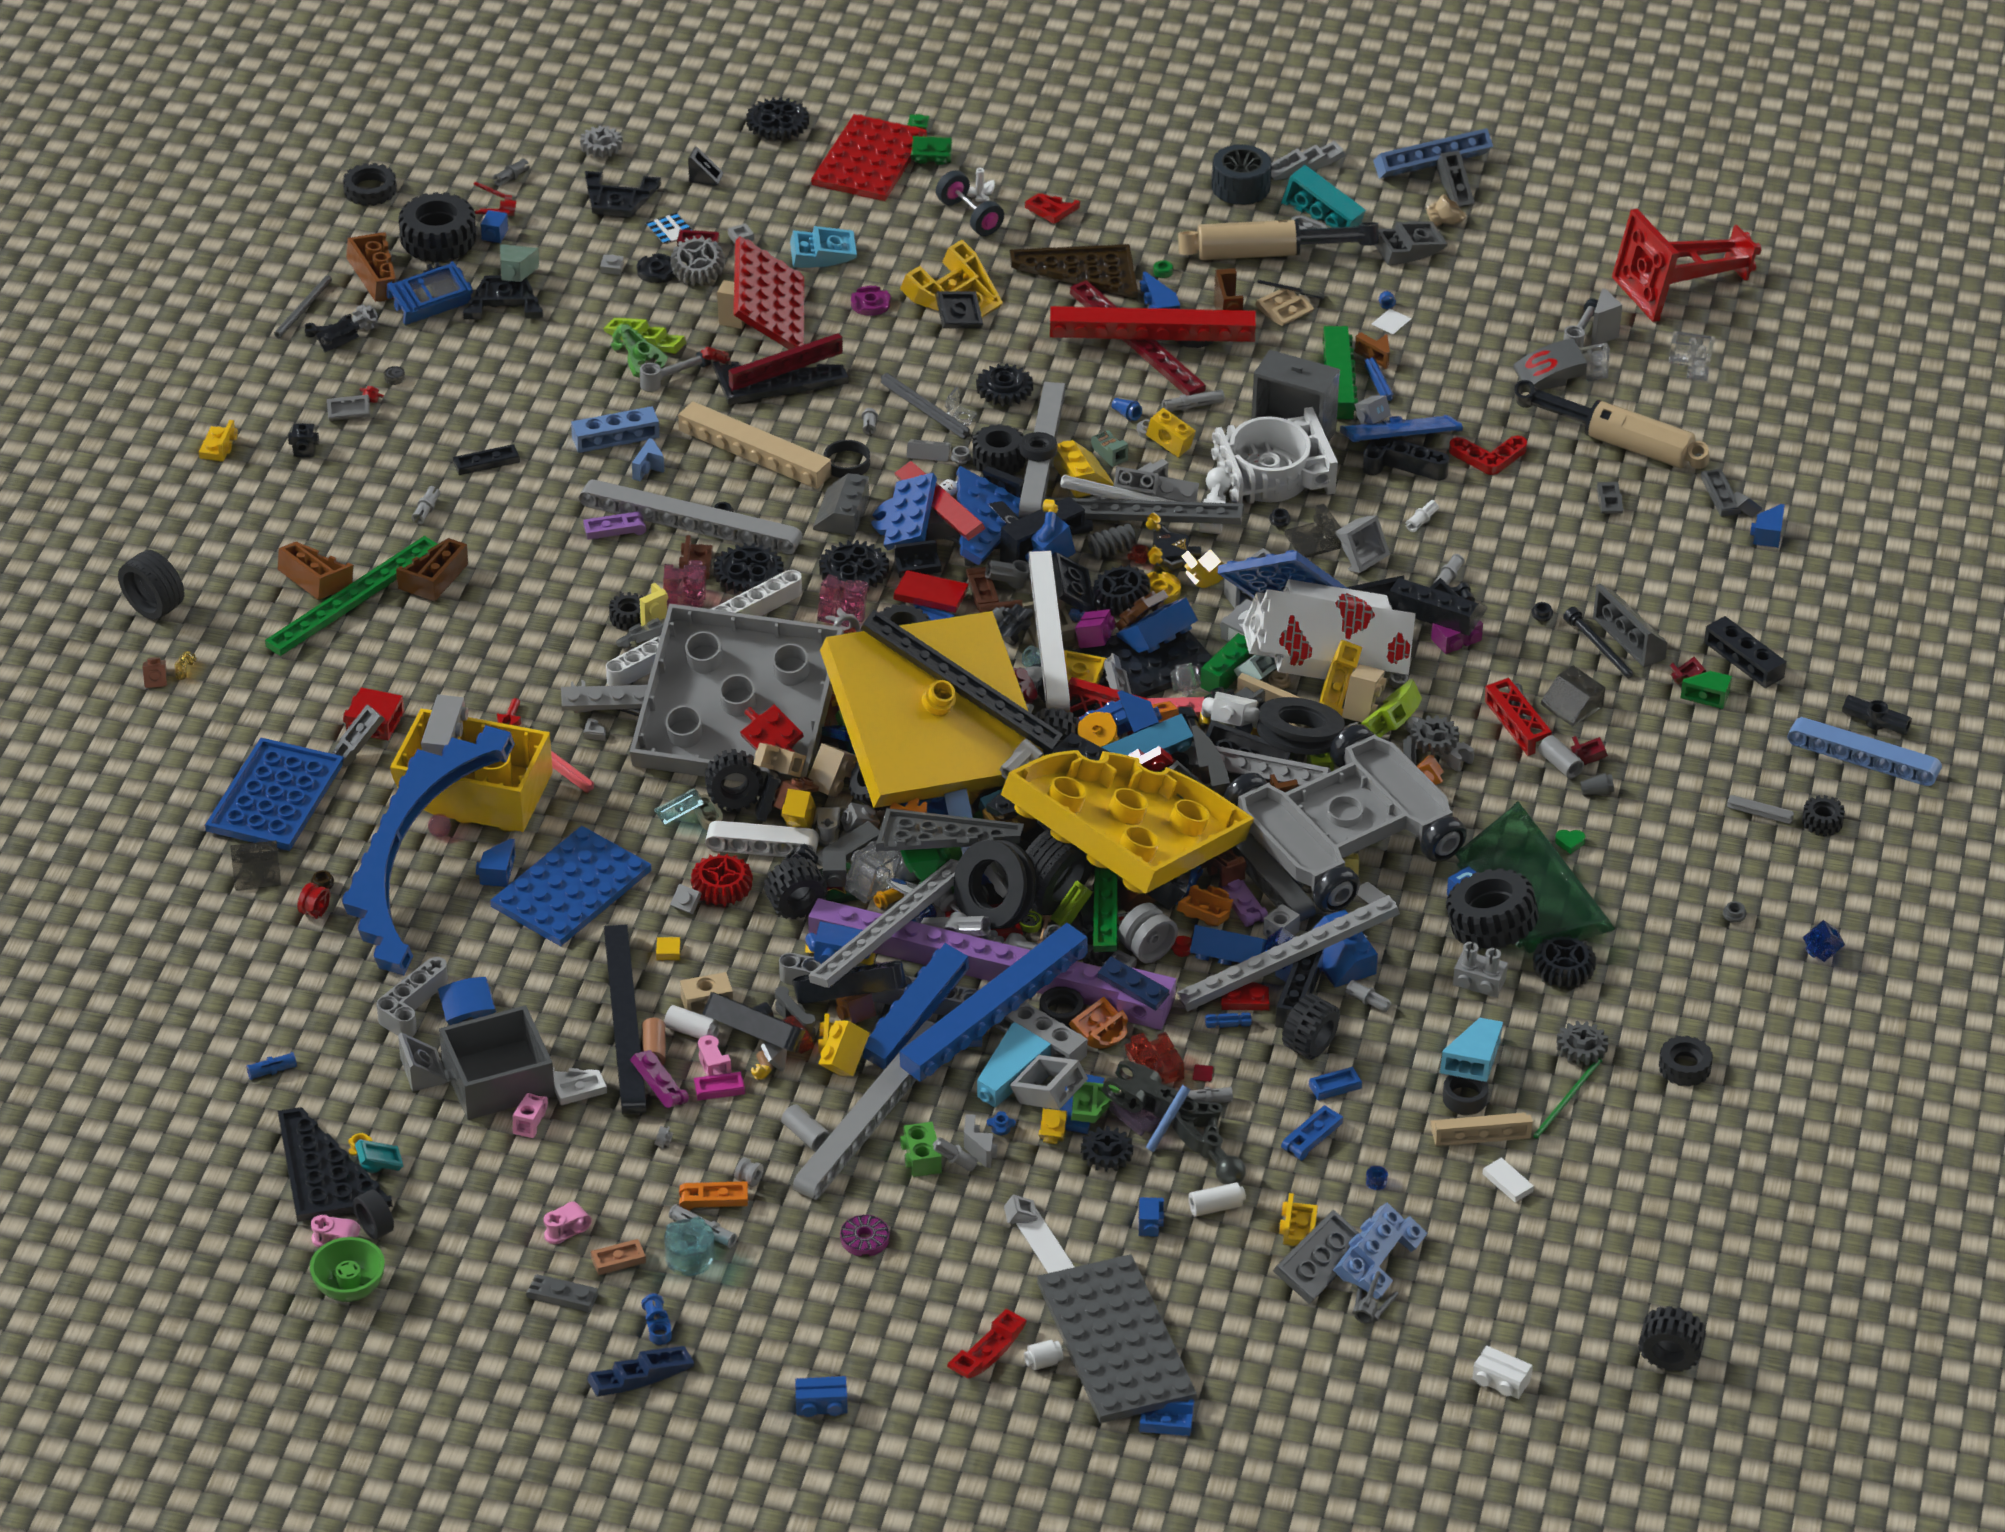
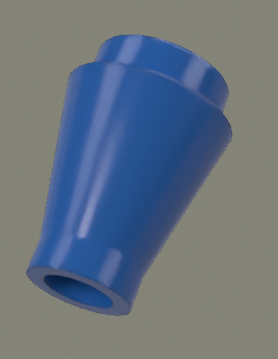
[1111,398,1142,421]

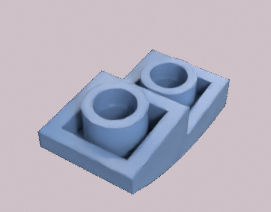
[944,789,973,818]

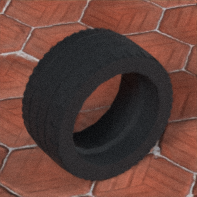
[118,550,185,620]

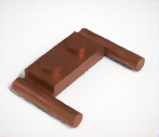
[966,566,1023,613]

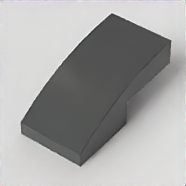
[1597,482,1623,514]

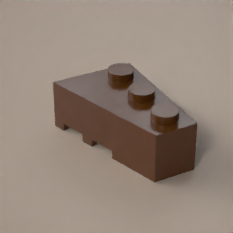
[396,538,469,601]

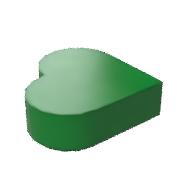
[1555,829,1586,854]

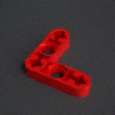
[1449,435,1527,475]

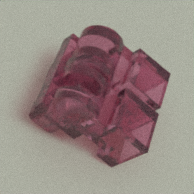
[663,560,706,609]
[817,574,868,627]

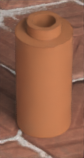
[642,1018,666,1065]

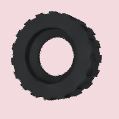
[1659,1036,1713,1086]

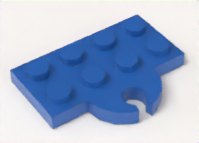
[871,472,937,551]

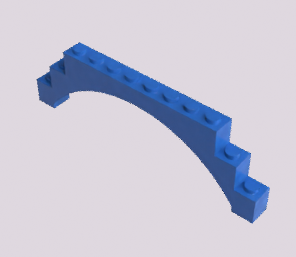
[342,725,515,976]

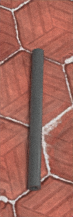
[274,275,332,338]

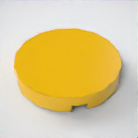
[1147,572,1181,605]

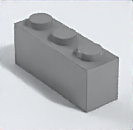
[421,694,468,756]

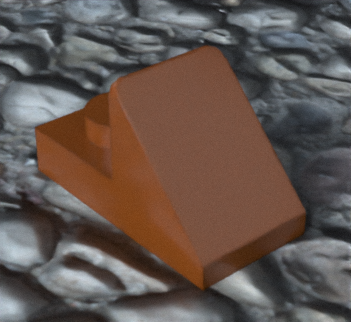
[1354,332,1390,369]

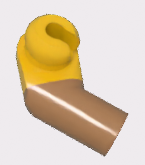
[751,1051,773,1080]

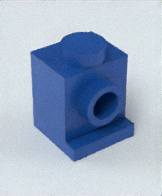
[1139,1197,1164,1237]

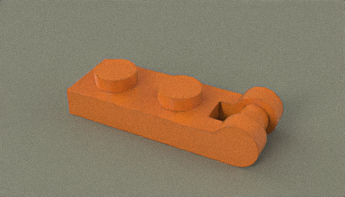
[679,1181,748,1211]

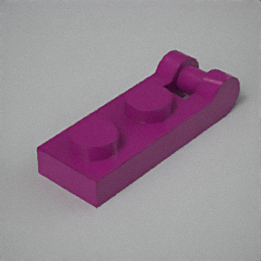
[630,1050,689,1108]

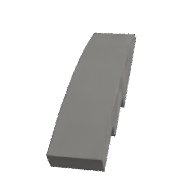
[1271,140,1345,181]

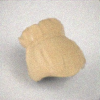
[1426,194,1466,227]

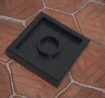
[935,291,983,329]

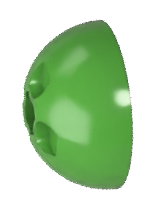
[310,1237,385,1302]

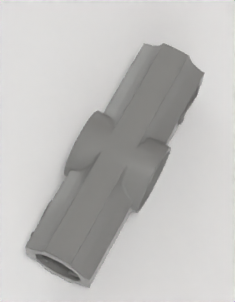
[921,912,991,937]

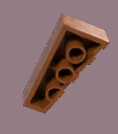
[346,232,395,302]

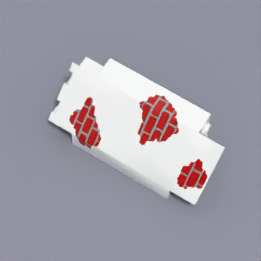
[1242,579,1416,679]

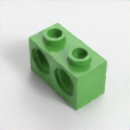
[900,1122,942,1177]

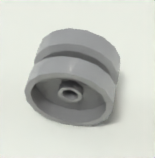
[1118,903,1178,963]

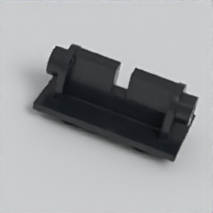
[315,319,360,353]

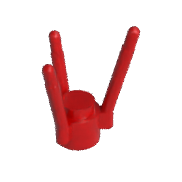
[473,182,517,216]

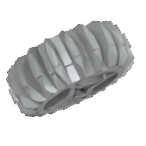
[670,236,725,287]

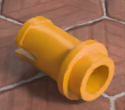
[873,888,904,909]

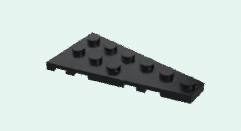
[713,361,849,405]

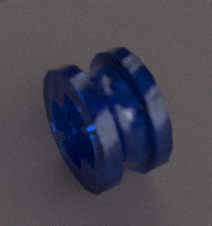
[1366,1166,1388,1190]

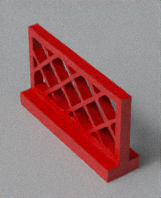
[1067,677,1148,737]

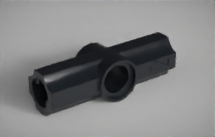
[1842,695,1912,735]

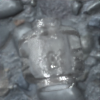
[1171,663,1201,696]

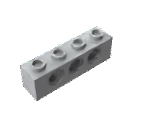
[996,1001,1087,1062]

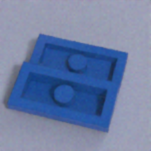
[438,977,497,1026]
[1139,1399,1195,1436]

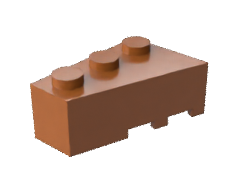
[278,542,354,600]

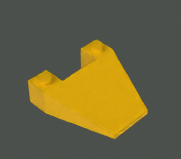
[900,239,1003,318]

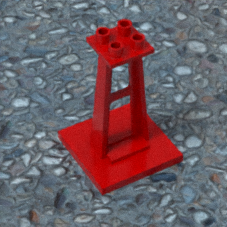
[1612,209,1762,322]

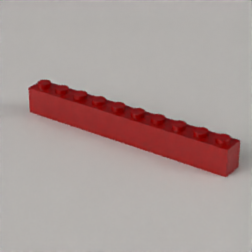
[1050,306,1256,342]

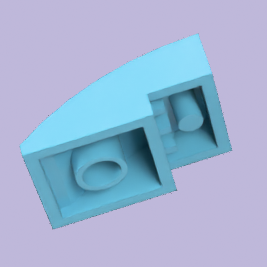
[790,226,857,268]

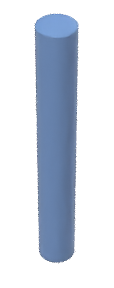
[1146,1085,1191,1152]

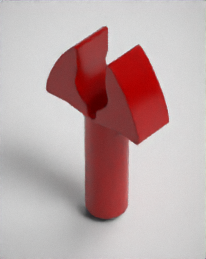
[497,698,521,726]

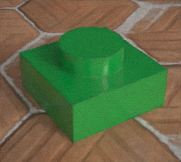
[907,114,929,130]

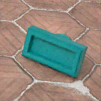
[355,1139,404,1173]

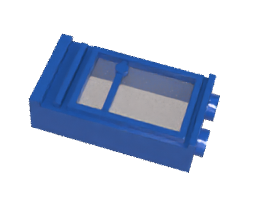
[386,261,473,325]

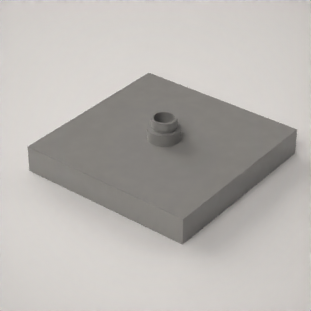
[630,603,844,787]

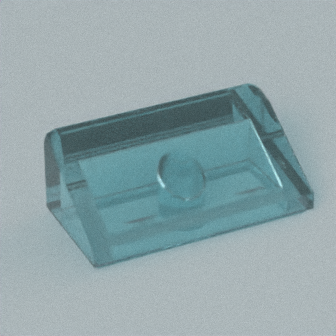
[654,788,704,825]

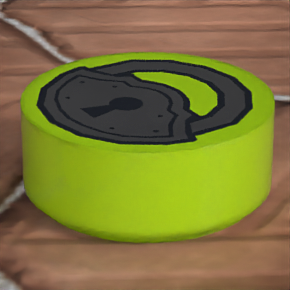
[1019,911,1042,933]

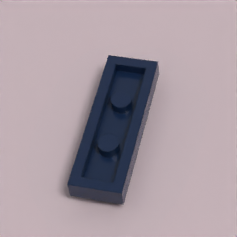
[1097,956,1170,1011]

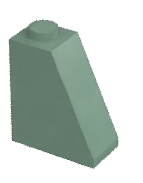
[500,244,539,282]

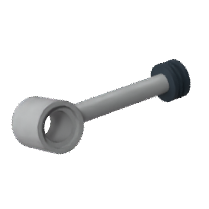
[1563,298,1598,352]
[640,351,712,392]

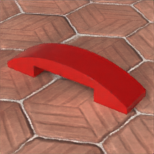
[947,1309,1027,1378]

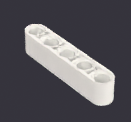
[705,821,819,857]

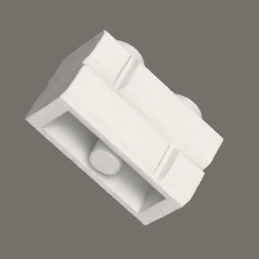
[1472,1346,1533,1399]

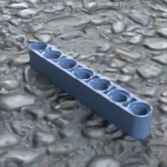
[1787,717,1942,786]

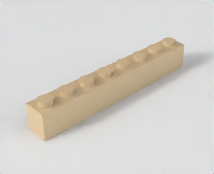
[678,401,831,489]

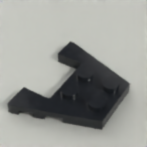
[585,171,661,217]
[463,275,543,320]

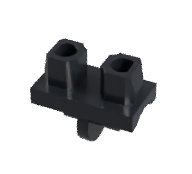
[998,604,1034,645]

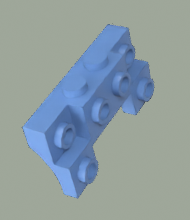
[1333,1202,1427,1300]

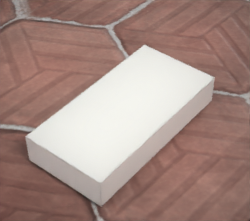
[1483,1158,1534,1202]

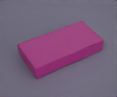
[694,1072,745,1101]

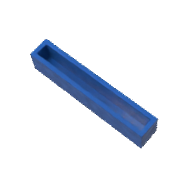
[863,943,970,1070]

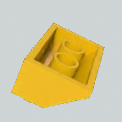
[1054,440,1114,498]

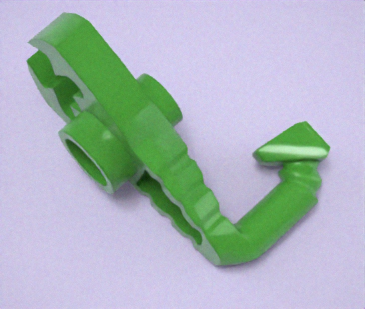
[611,324,668,378]

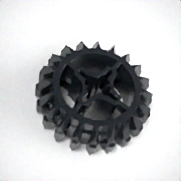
[1092,564,1151,615]
[1533,934,1596,989]

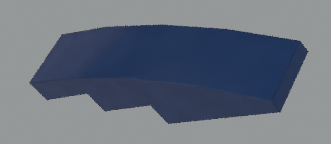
[587,1346,695,1397]

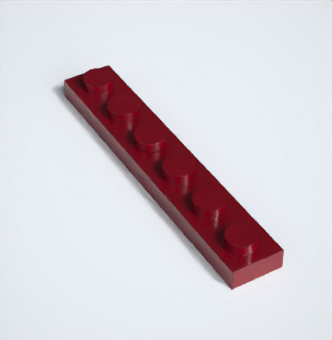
[729,333,843,391]

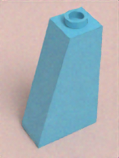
[1440,1018,1503,1082]
[977,1022,1051,1108]

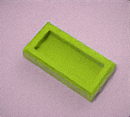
[1050,880,1093,927]

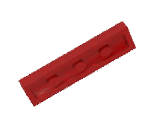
[1485,678,1552,756]

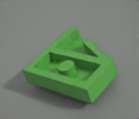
[1071,1082,1120,1123]

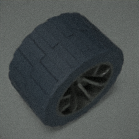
[1211,144,1272,205]

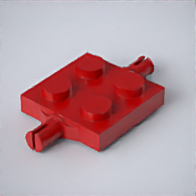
[740,704,804,752]

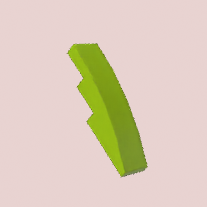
[603,317,687,354]

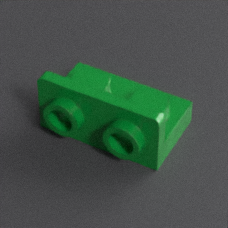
[911,136,952,165]

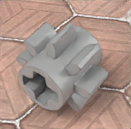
[352,304,378,331]

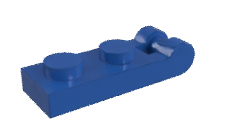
[1281,1105,1343,1161]

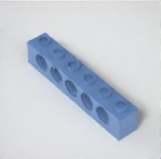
[1373,128,1493,179]

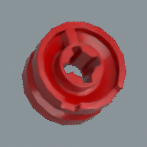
[297,883,331,919]

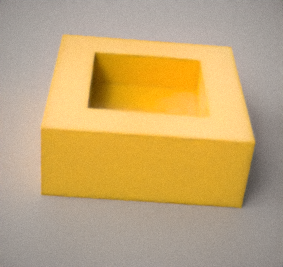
[656,937,681,960]

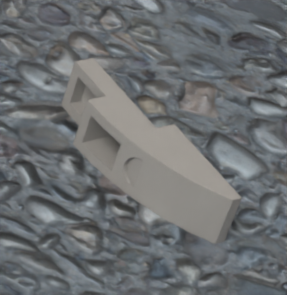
[1113,466,1199,502]

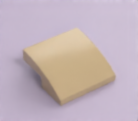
[1255,285,1315,326]

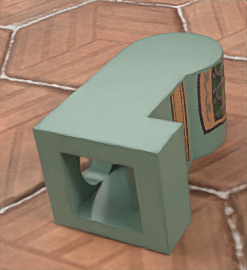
[1091,430,1128,467]

